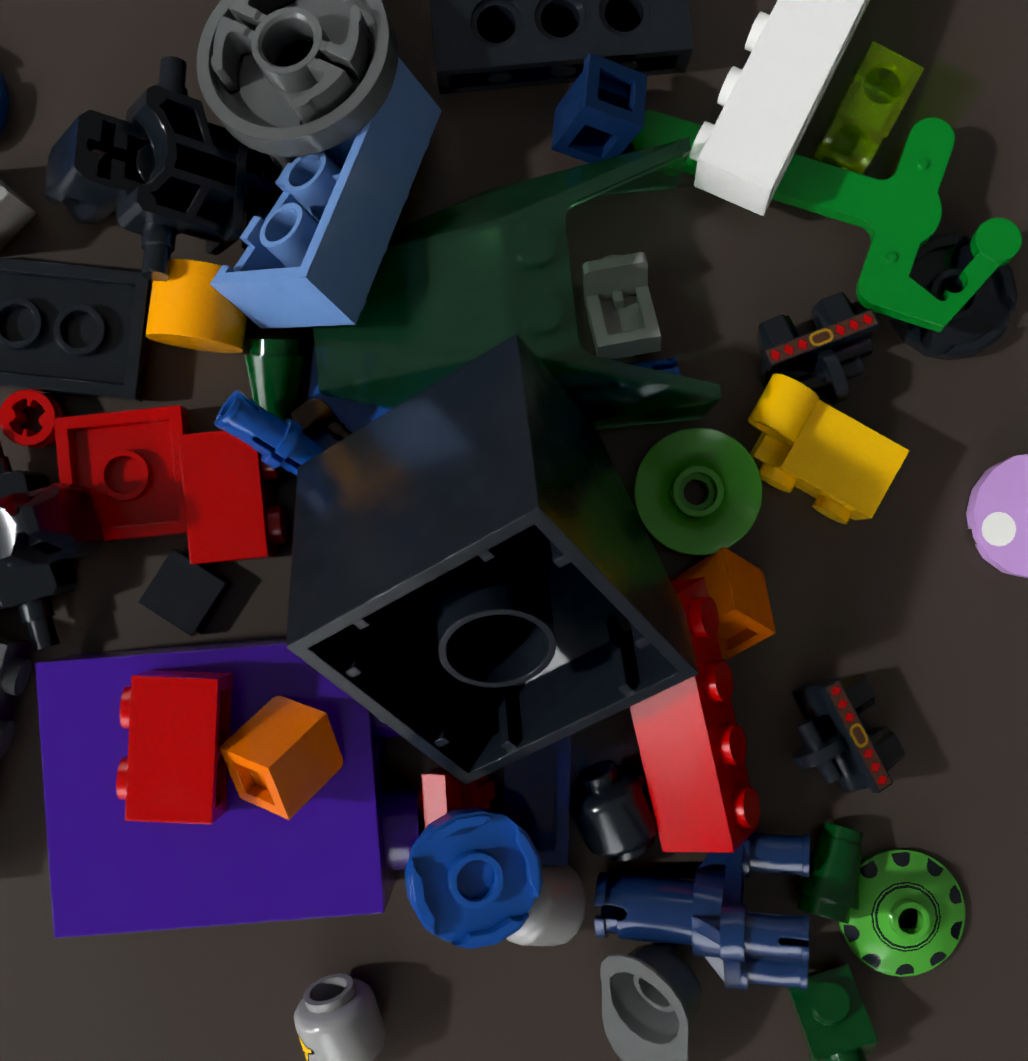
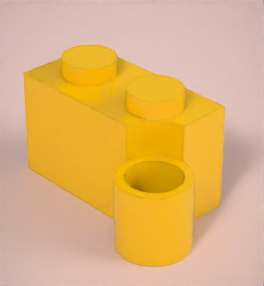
[748,373,910,524]

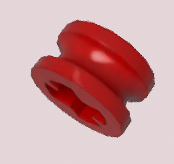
[0,389,66,448]

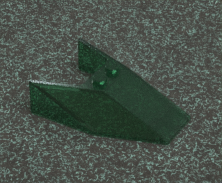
[313,137,721,429]

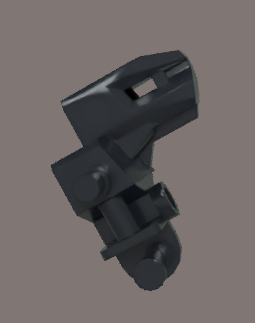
[45,56,282,281]
[0,441,104,651]

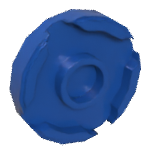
[405,806,543,949]

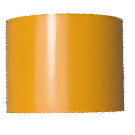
[145,259,248,353]

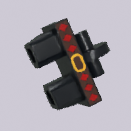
[757,292,880,404]
[792,674,905,793]

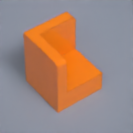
[676,546,776,660]
[219,696,344,820]

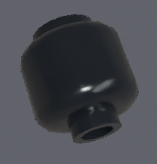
[568,760,658,862]

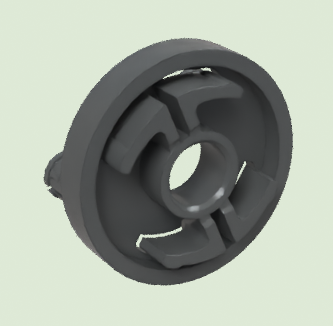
[196,0,398,170]

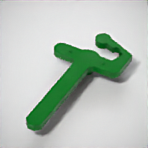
[629,109,1022,333]

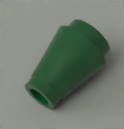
[244,339,308,420]
[795,823,863,924]

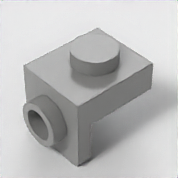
[582,252,661,362]

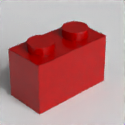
[178,430,287,565]
[116,670,233,824]

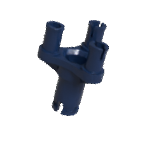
[594,832,810,990]

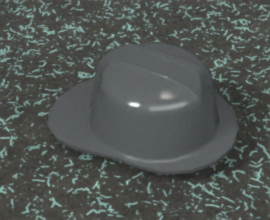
[600,943,702,1061]

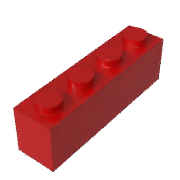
[630,577,760,853]

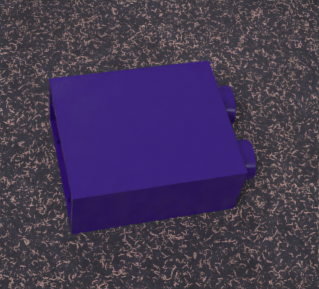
[35,638,425,938]

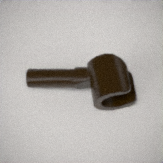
[291,398,353,442]

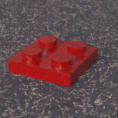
[53,405,189,542]

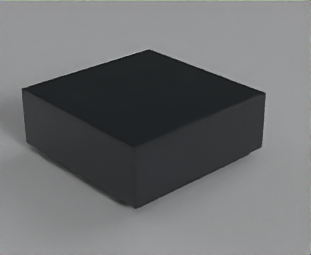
[139,549,230,636]

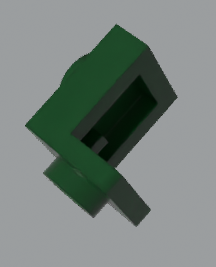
[787,964,878,1061]

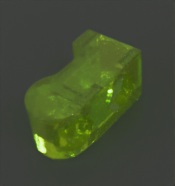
[813,41,924,174]

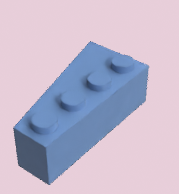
[210,57,442,329]

